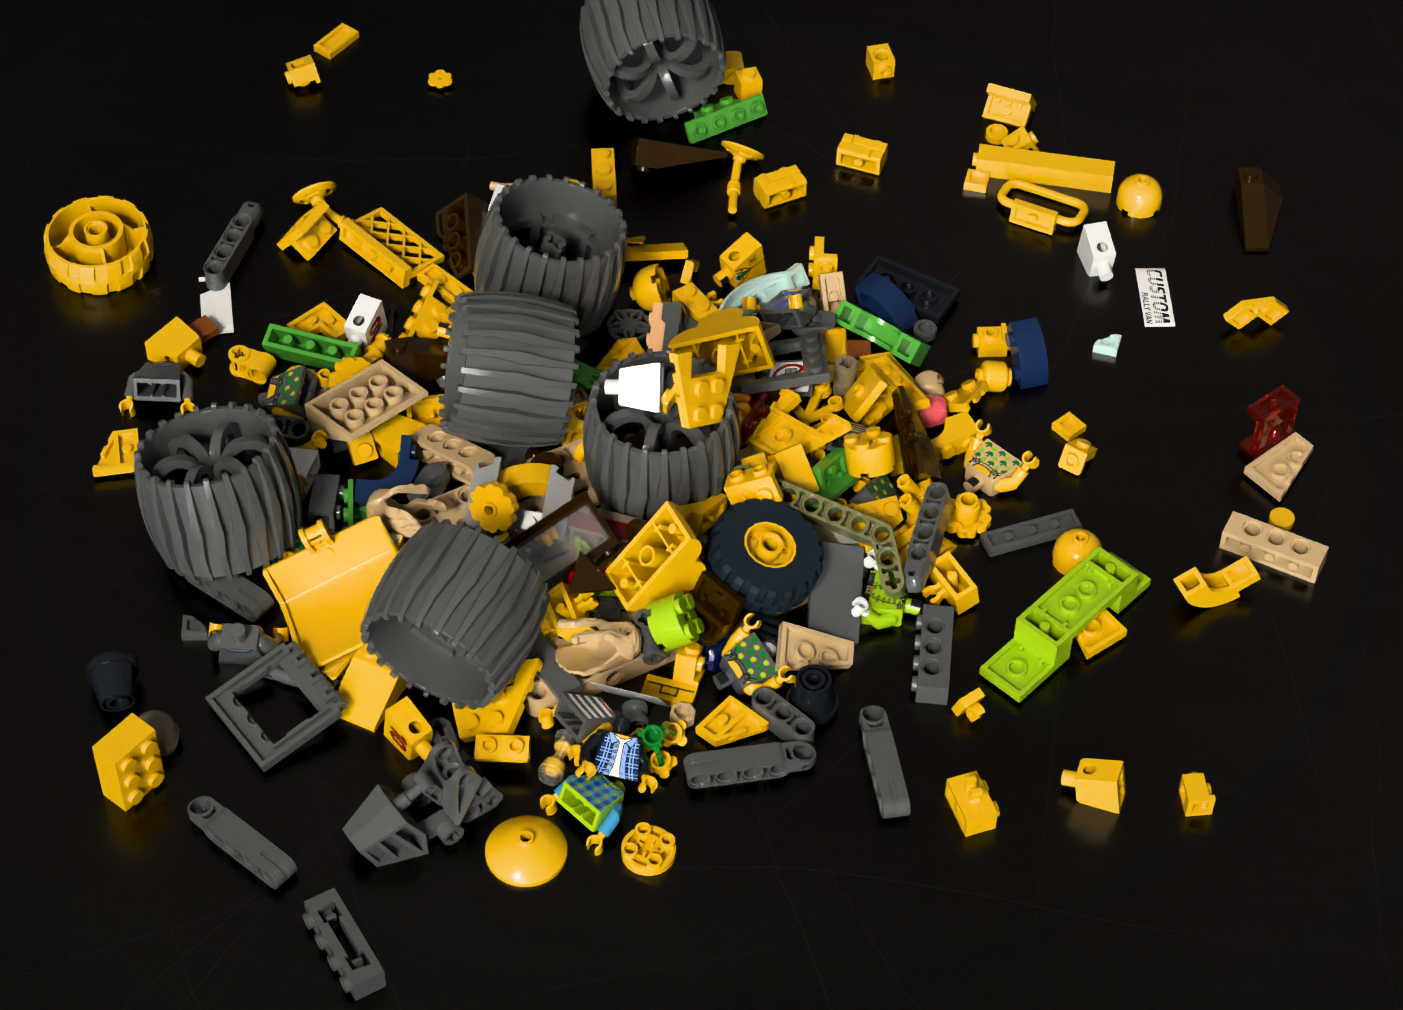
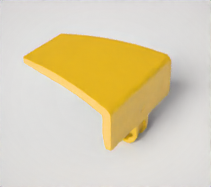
[262,514,398,668]

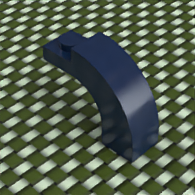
[354,435,420,507]

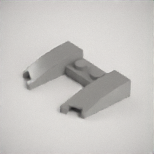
[464,457,576,542]

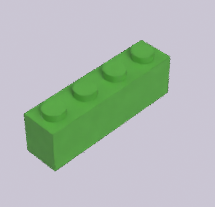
[261,323,364,372]

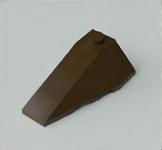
[1234,167,1283,251]
[435,192,488,281]
[892,386,943,484]

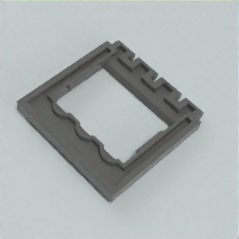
[732,333,831,395]
[205,641,348,772]

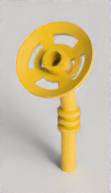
[721,141,765,214]
[292,181,377,239]

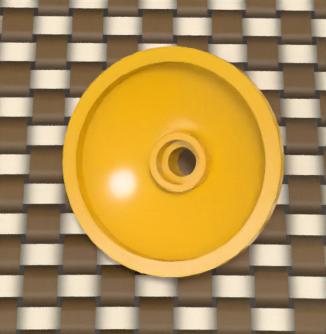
[485,815,568,887]

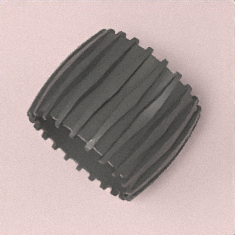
[580,0,726,124]
[474,174,627,342]
[439,291,580,447]
[583,348,740,521]
[134,401,303,582]
[360,519,550,710]

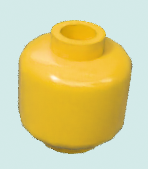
[975,360,1012,392]

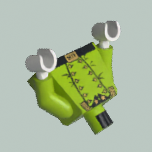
[851,549,922,630]

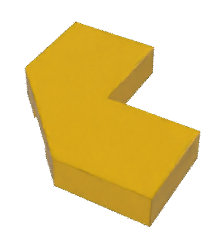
[1223,296,1289,330]

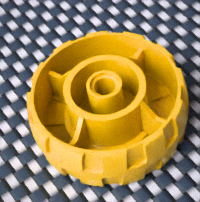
[44,196,154,295]

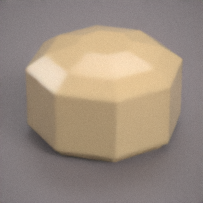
[670,702,696,728]

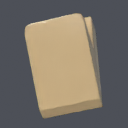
[818,271,846,315]

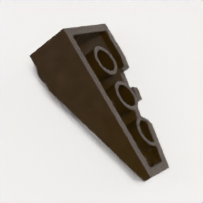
[631,138,727,173]
[384,337,449,388]

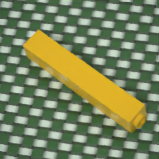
[972,144,1115,193]

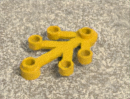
[788,382,844,430]

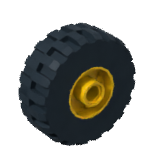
[704,499,824,615]

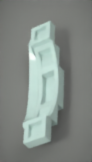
[719,263,810,316]

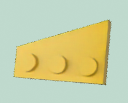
[1075,609,1127,660]

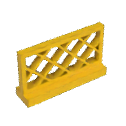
[339,207,445,289]

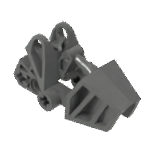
[342,739,503,867]

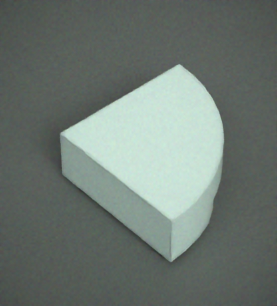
[1093,334,1122,357]

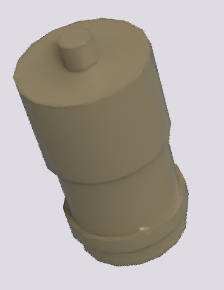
[832,355,858,398]

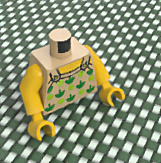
[963,419,1039,496]

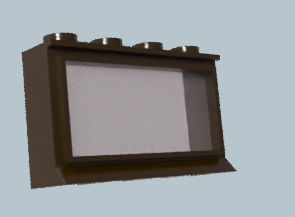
[503,490,620,591]

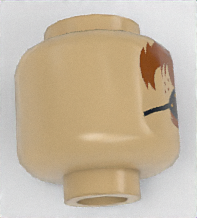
[914,370,945,398]

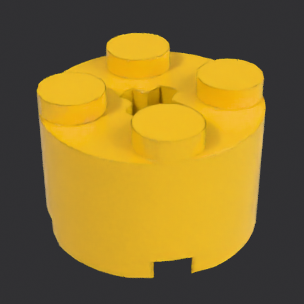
[843,426,897,478]

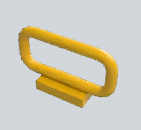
[997,180,1089,235]

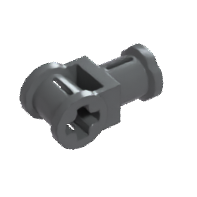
[633,609,666,665]

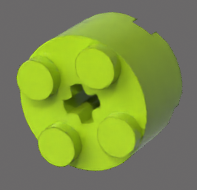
[647,592,704,652]

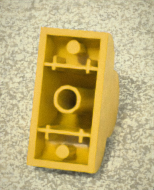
[668,307,776,377]
[604,501,706,612]

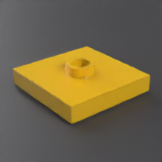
[842,365,887,423]

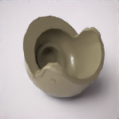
[139,710,180,757]

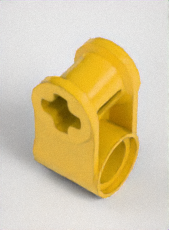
[228,345,277,384]

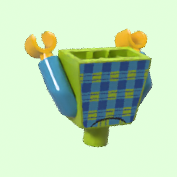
[540,773,625,856]

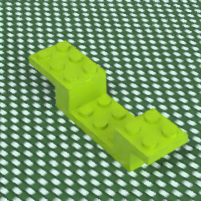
[979,546,1151,703]

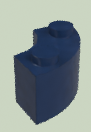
[855,272,919,332]
[1005,317,1049,389]

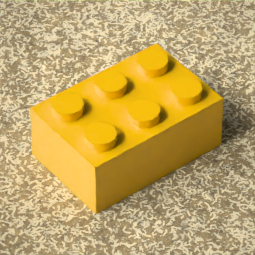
[92,713,165,812]

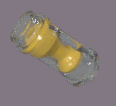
[538,729,581,786]

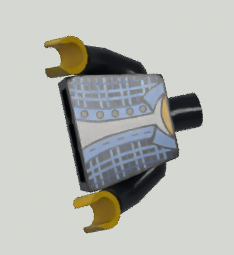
[575,716,658,794]

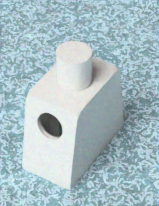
[1077,221,1116,281]
[604,363,664,413]

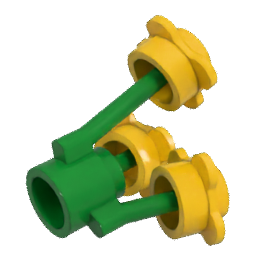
[629,720,688,779]

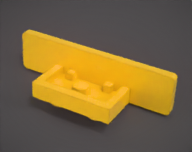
[398,278,448,339]

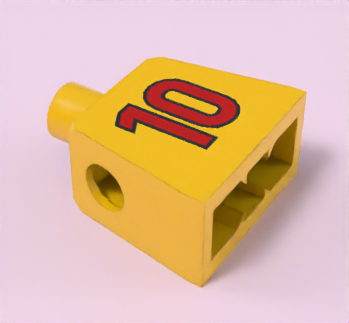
[384,696,433,761]

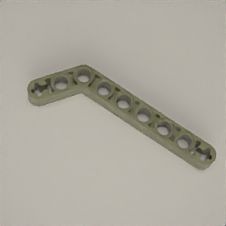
[732,464,906,600]

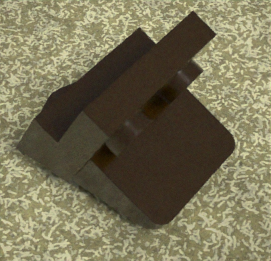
[690,569,748,646]

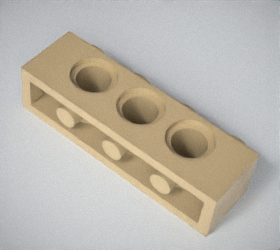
[412,423,495,486]
[1219,511,1329,584]

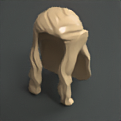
[366,483,448,538]
[555,617,642,676]

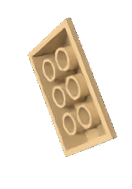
[304,359,428,442]

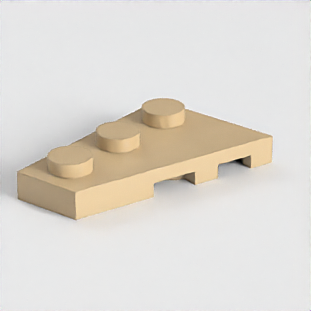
[1244,432,1314,502]
[775,621,854,671]

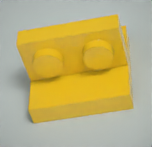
[982,83,1037,129]
[276,200,337,261]

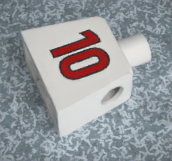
[344,293,388,350]

